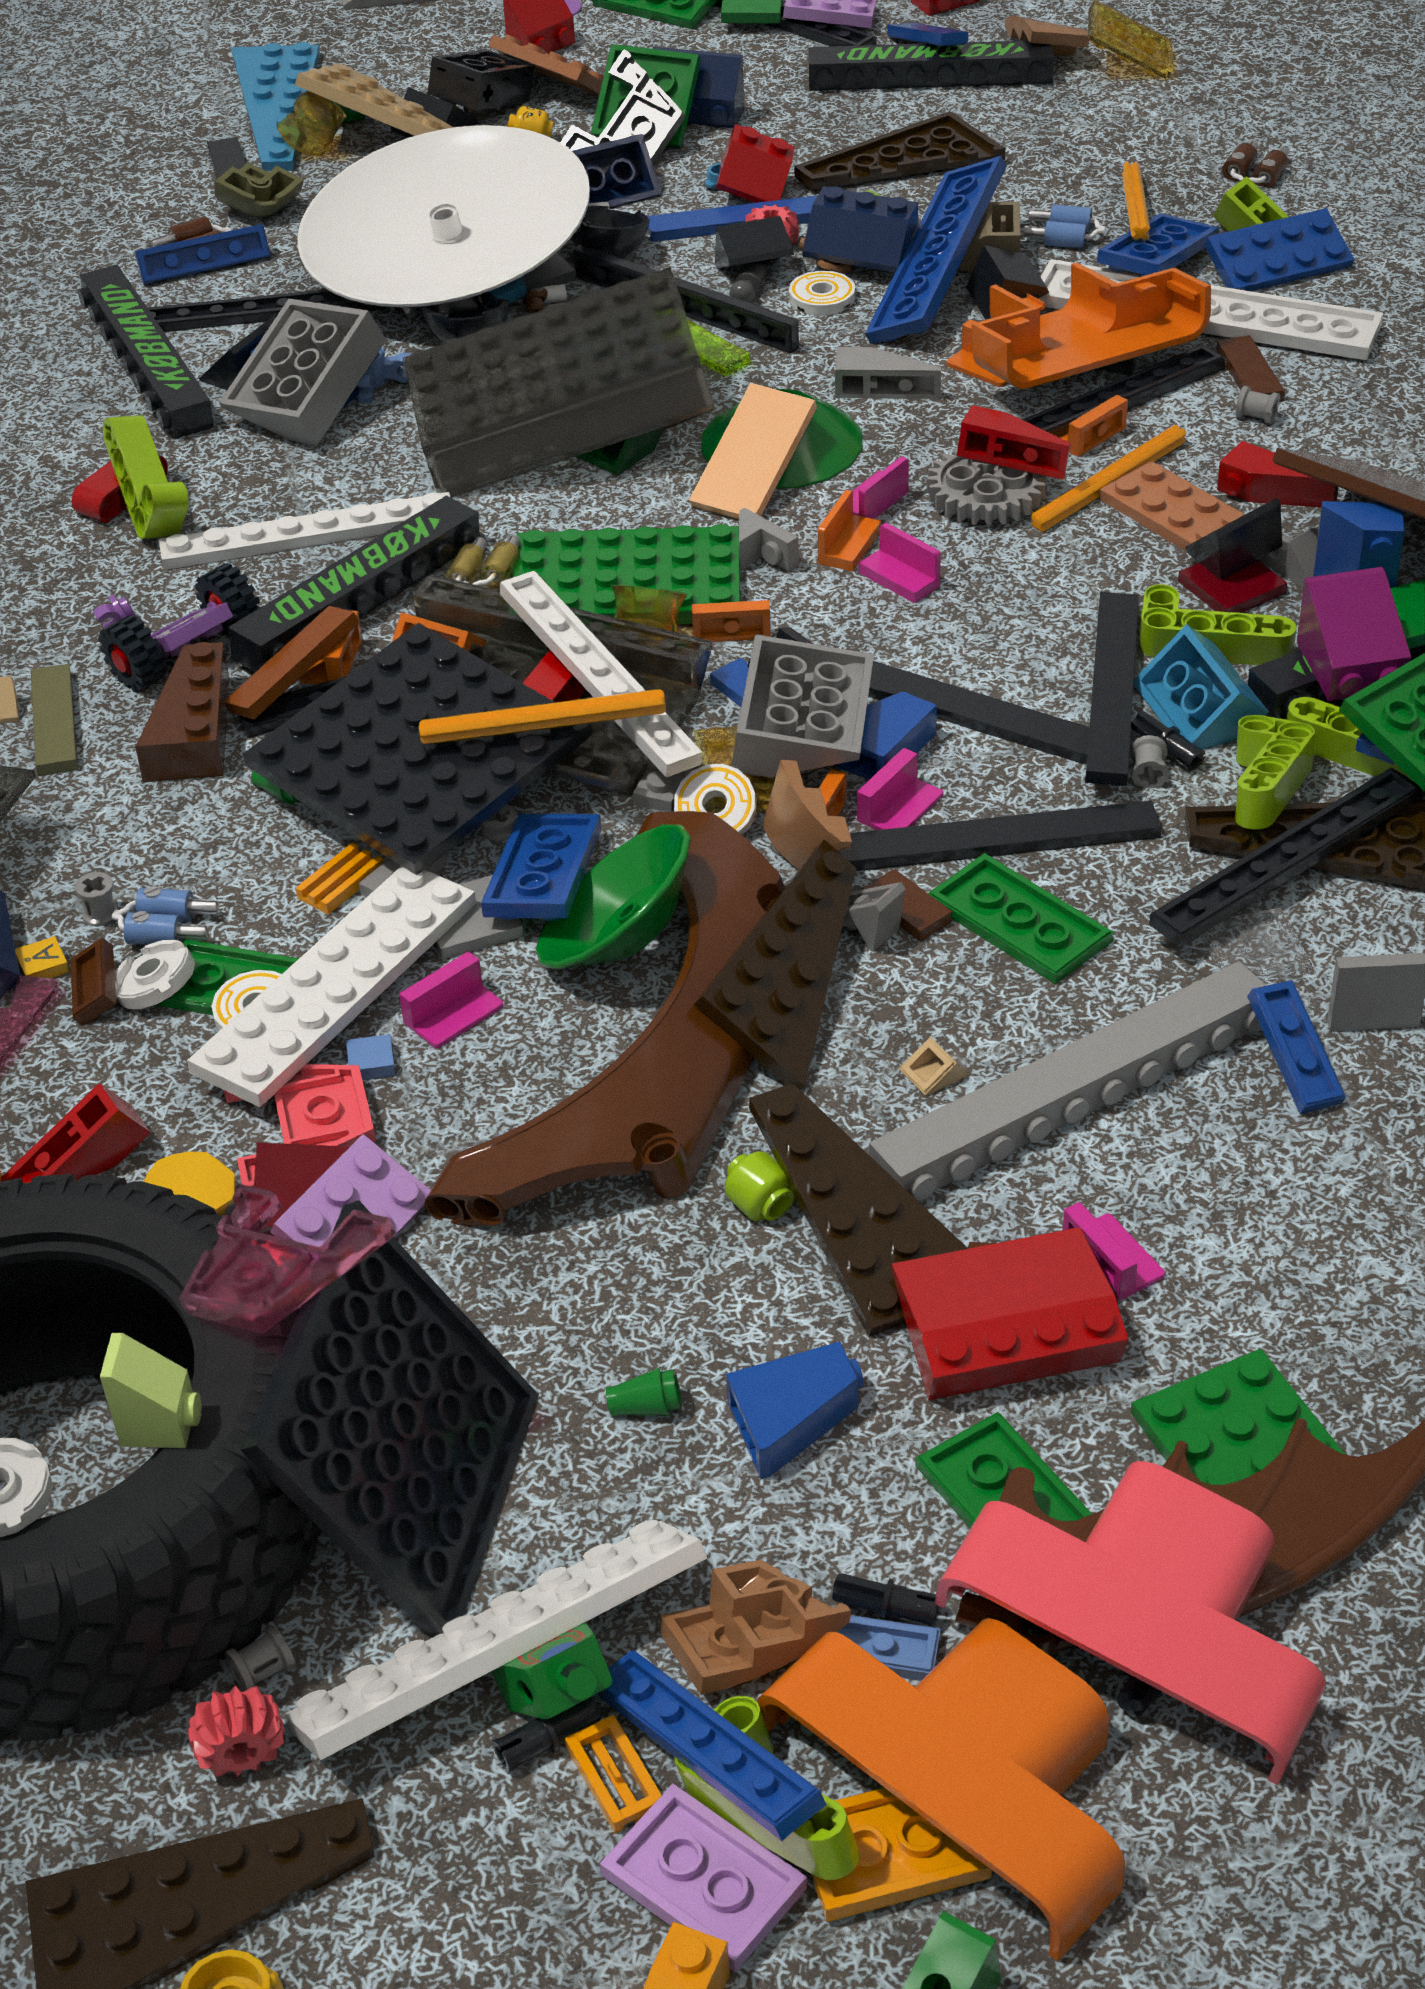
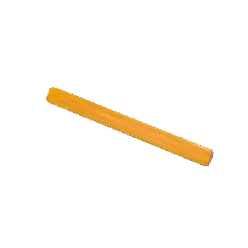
[1122,161,1150,241]
[1031,425,1186,532]
[419,689,666,745]

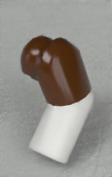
[523,284,567,314]

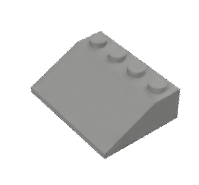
[219,299,386,446]
[731,634,874,778]

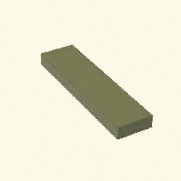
[30,664,78,776]

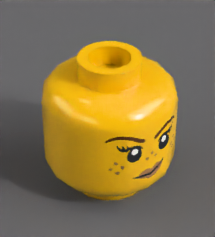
[507,106,554,138]

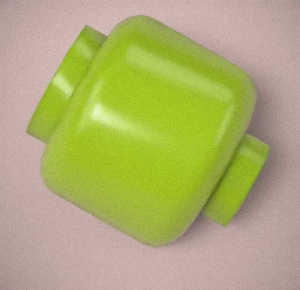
[725,1151,794,1221]

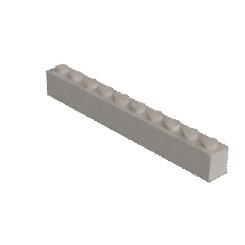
[869,961,1267,1201]

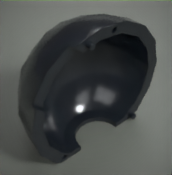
[571,206,650,258]
[421,295,510,349]

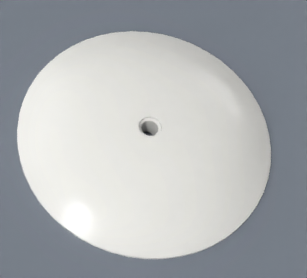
[298,125,590,307]

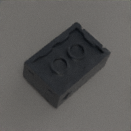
[427,49,535,114]

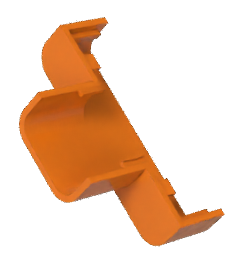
[972,262,1211,389]
[757,1618,1125,1962]

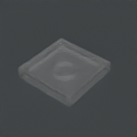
[1200,908,1312,983]

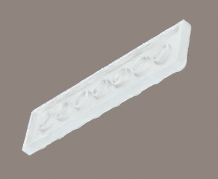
[187,866,476,1107]
[284,1520,707,1760]

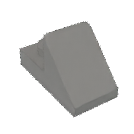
[739,508,799,572]
[1259,527,1318,587]
[633,757,697,812]
[842,882,906,952]

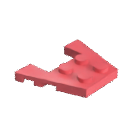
[224,1064,376,1200]

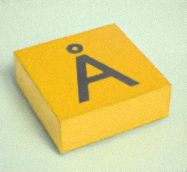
[15,936,70,986]

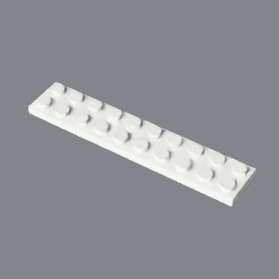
[1039,259,1383,360]

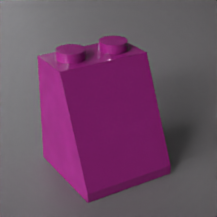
[1297,567,1411,701]

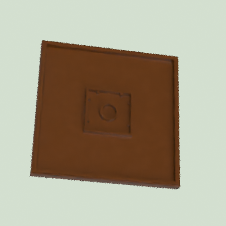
[1272,448,1425,519]

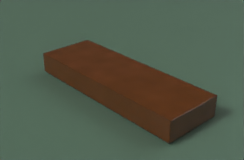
[1216,335,1285,401]

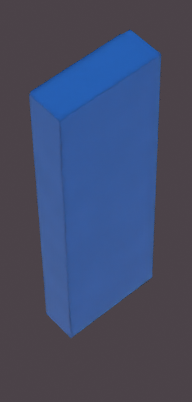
[1247,980,1346,1114]

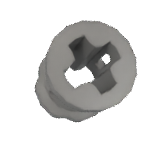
[1235,386,1280,425]
[1130,735,1169,788]
[75,872,118,927]
[224,1625,295,1692]

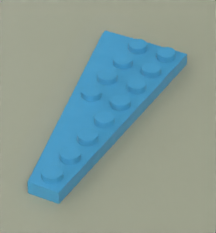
[232,42,320,171]

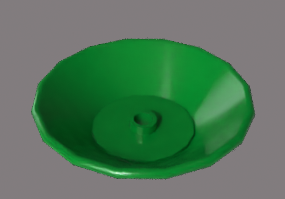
[701,389,862,489]
[535,824,692,969]

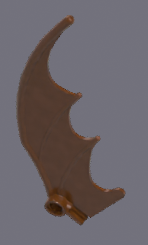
[955,1418,1425,1659]

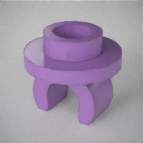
[93,594,136,629]

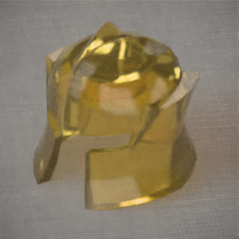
[276,91,347,156]
[609,584,688,655]

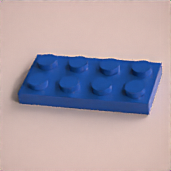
[1204,208,1355,291]
[1097,213,1219,277]
[481,814,602,921]

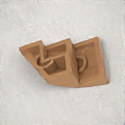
[1004,16,1090,55]
[763,760,852,869]
[659,1560,851,1696]

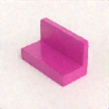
[853,456,909,519]
[859,523,941,603]
[857,748,943,830]
[399,951,503,1049]
[1063,1202,1165,1301]

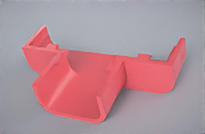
[935,1461,1326,1785]

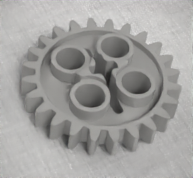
[927,448,1047,526]

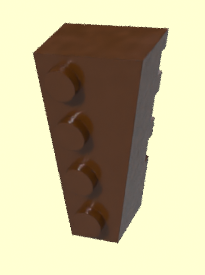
[135,642,230,782]

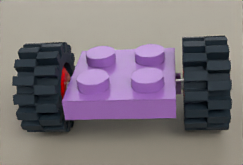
[98,563,261,692]

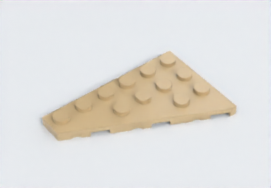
[295,63,455,136]

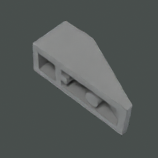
[835,347,941,399]

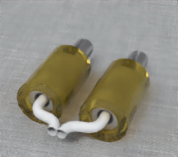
[445,535,521,592]

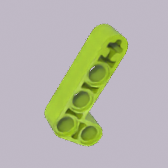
[103,415,189,539]
[1139,584,1297,665]
[1287,697,1413,781]
[1235,715,1315,829]
[674,1696,860,1880]

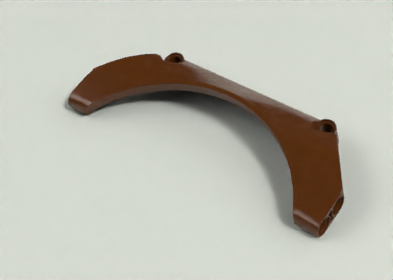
[424,811,785,1226]

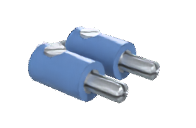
[1023,204,1105,249]
[112,886,219,945]

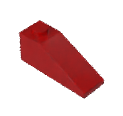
[957,405,1071,480]
[1217,441,1339,508]
[1,1083,151,1183]

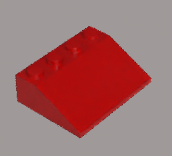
[891,1227,1129,1401]

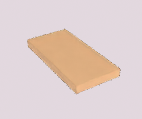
[689,383,817,520]

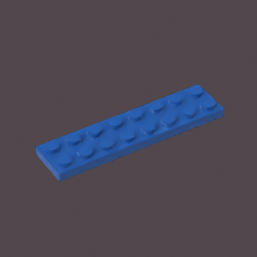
[865,156,1007,344]

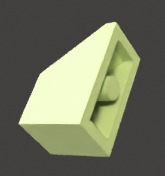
[100,1333,202,1448]

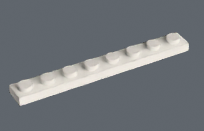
[158,492,450,570]
[500,571,702,778]

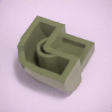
[214,162,304,218]

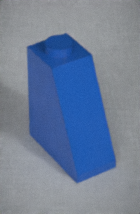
[833,691,937,780]
[726,1341,864,1480]

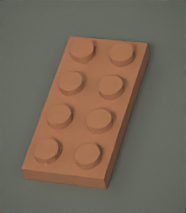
[488,34,604,96]
[1099,461,1245,551]

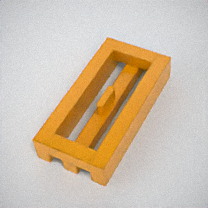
[295,843,384,915]
[565,1715,662,1834]

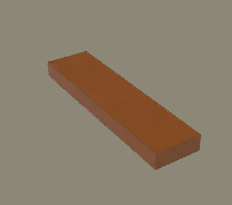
[223,606,359,719]

